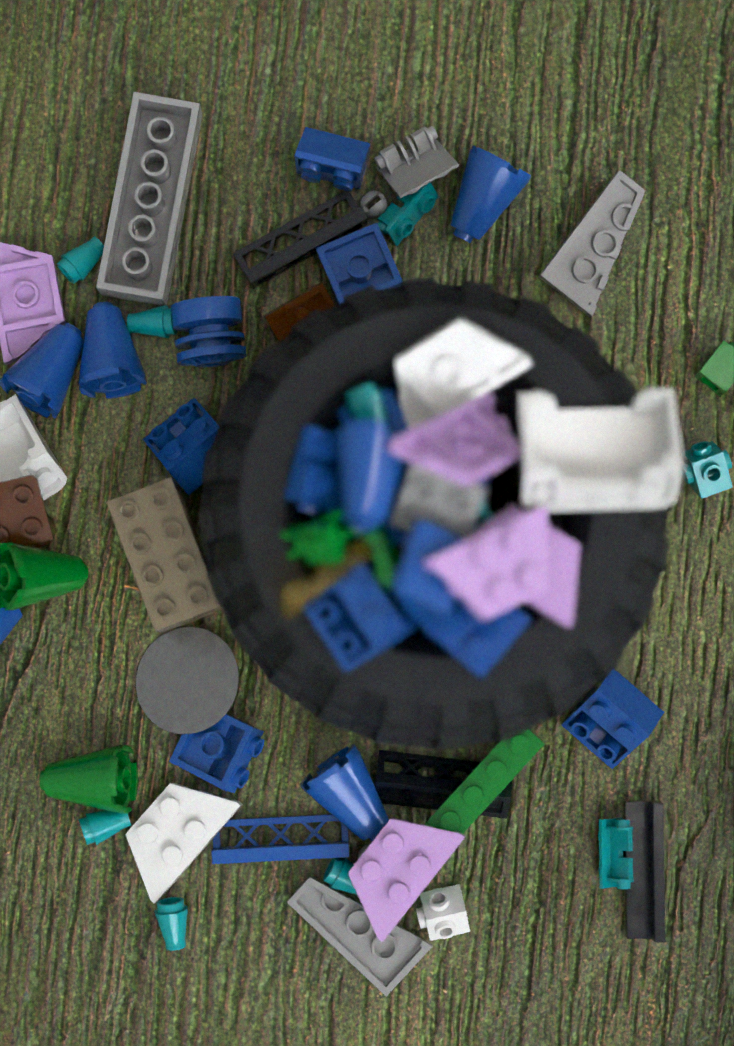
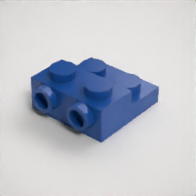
[316,223,403,305]
[284,425,346,525]
[421,604,531,680]
[169,713,264,793]

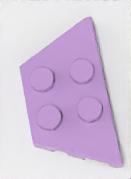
[0,242,66,365]
[387,392,521,487]
[467,505,580,630]
[421,506,549,621]
[348,818,465,942]

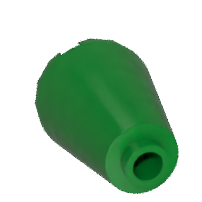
[0,542,88,611]
[39,745,138,814]

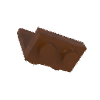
[264,282,335,342]
[0,475,57,548]

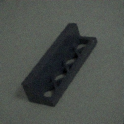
[233,190,368,289]
[375,750,512,819]
[623,801,666,943]

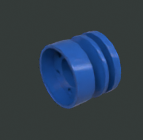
[171,296,247,368]

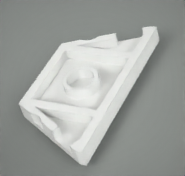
[395,317,532,430]
[125,783,243,904]

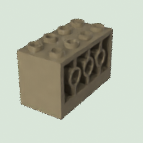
[106,477,222,633]

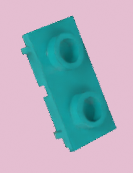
[377,182,439,246]
[598,818,634,889]

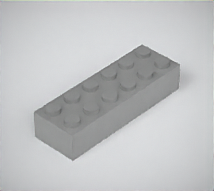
[96,92,203,306]

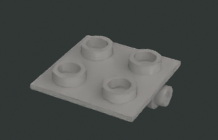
[374,126,459,198]
[390,463,487,541]

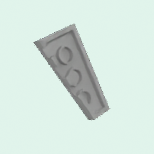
[538,170,645,317]
[287,876,433,997]

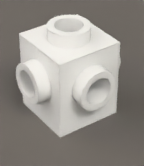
[416,884,470,941]

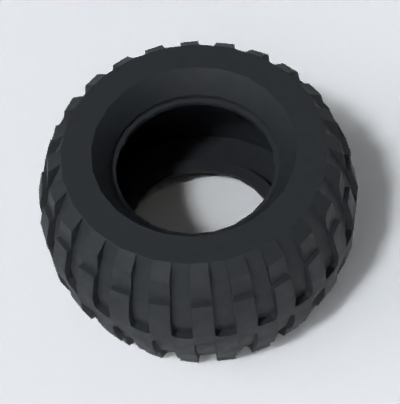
[198,277,673,750]

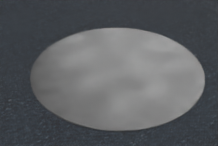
[136,627,239,734]

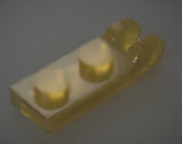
[278,539,373,619]

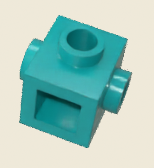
[682,441,733,499]

